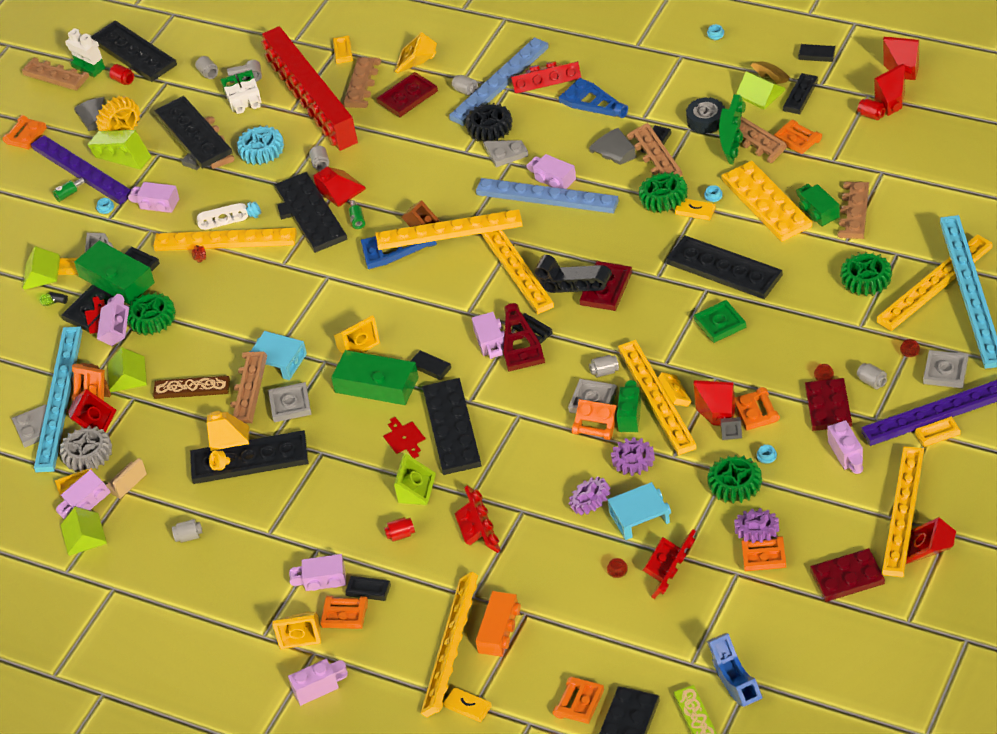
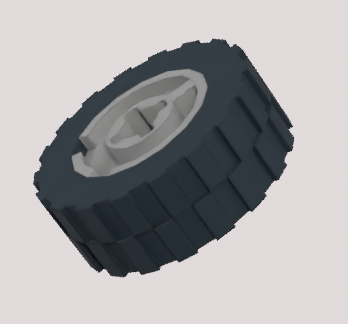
[686,97,725,134]

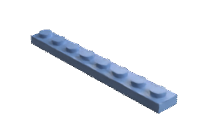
[449,37,548,126]
[476,178,619,214]

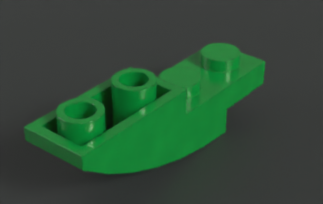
[719,94,746,165]

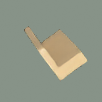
[106,458,147,499]

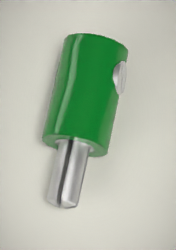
[52,178,85,202]
[348,200,365,229]

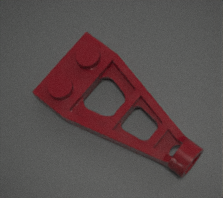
[503,303,545,372]

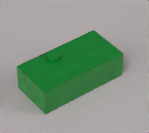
[74,240,155,305]
[331,350,419,405]

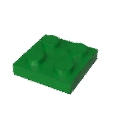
[694,300,747,343]

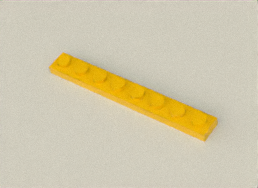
[376,209,523,250]
[153,228,297,251]
[481,230,554,315]
[877,234,992,331]
[618,340,697,456]
[882,446,924,577]
[421,571,478,718]

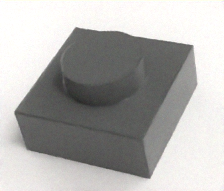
[182,153,200,170]
[721,417,742,440]

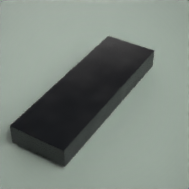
[783,73,818,115]

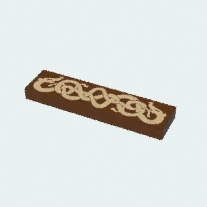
[153,376,230,399]

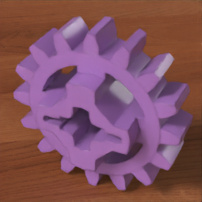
[611,437,655,476]
[569,476,611,515]
[734,508,779,543]

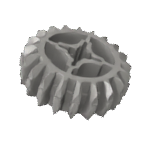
[60,425,112,472]

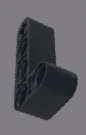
[534,254,612,293]

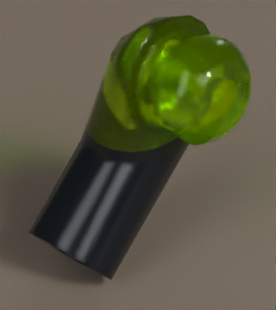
[39,292,68,306]

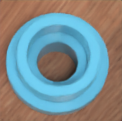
[707,24,724,40]
[704,185,723,202]
[96,198,114,214]
[246,201,261,219]
[757,445,777,464]

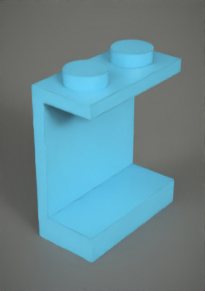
[249,331,307,380]
[607,482,671,540]

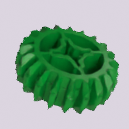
[639,171,688,213]
[840,252,892,297]
[127,292,176,336]
[707,454,762,504]

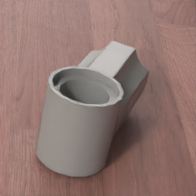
[227,60,262,83]

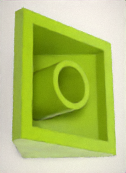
[736,71,785,110]
[23,246,60,290]
[108,347,147,392]
[394,453,436,505]
[60,507,107,556]

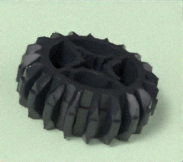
[465,103,513,142]

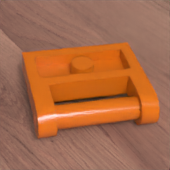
[2,115,47,149]
[774,119,822,154]
[71,364,105,402]
[735,387,780,431]
[572,399,618,440]
[742,536,786,571]
[321,596,368,629]
[553,677,604,724]

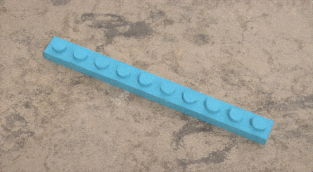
[940,215,997,369]
[34,327,83,472]

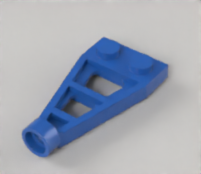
[559,78,628,118]
[361,236,437,269]

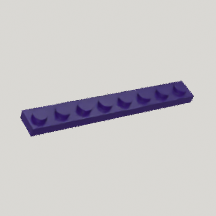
[31,135,132,205]
[861,380,997,446]

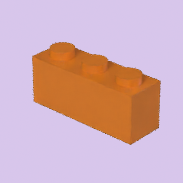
[476,591,521,657]

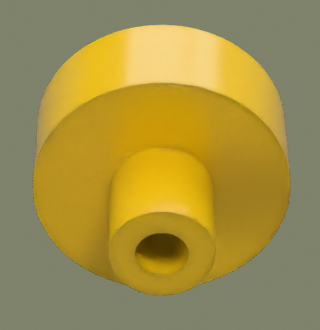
[209,451,230,470]

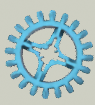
[237,125,284,165]

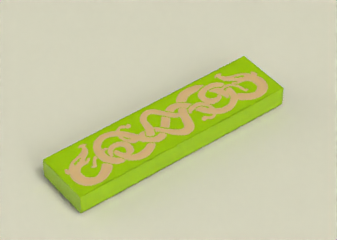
[674,685,717,734]

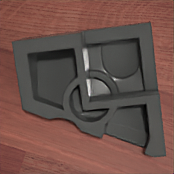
[75,97,106,131]
[589,128,636,165]

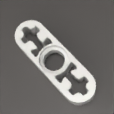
[197,203,248,230]

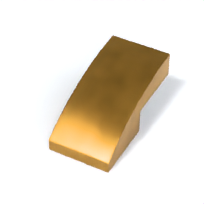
[751,61,790,84]

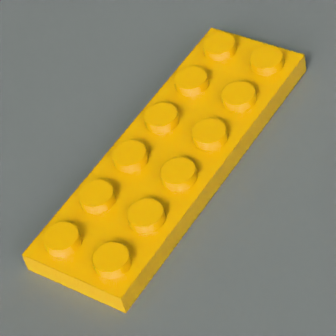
[721,161,812,242]

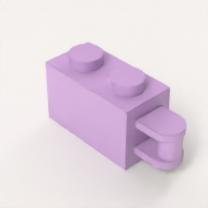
[527,154,576,189]
[128,182,180,213]
[97,294,129,346]
[472,312,505,359]
[827,420,863,474]
[56,469,111,520]
[289,554,346,591]
[288,659,348,706]

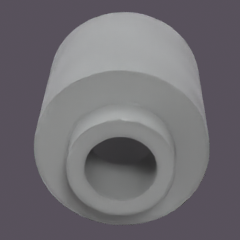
[195,56,218,79]
[452,75,478,96]
[309,146,330,171]
[589,355,619,378]
[857,363,887,389]
[172,519,203,543]

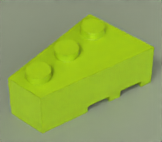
[87,130,152,170]

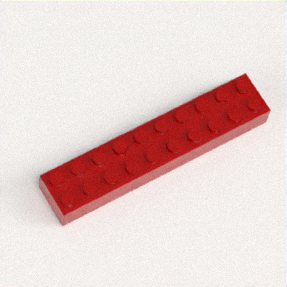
[261,26,358,151]

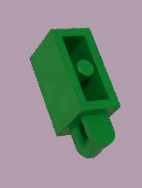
[796,184,840,227]
[617,380,641,432]

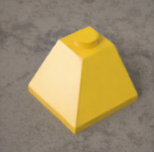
[395,32,437,73]
[334,315,380,354]
[207,411,250,451]
[272,611,321,649]

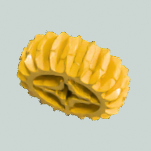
[96,95,141,131]

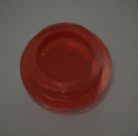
[192,245,206,263]
[900,339,920,357]
[814,364,834,381]
[607,558,628,578]

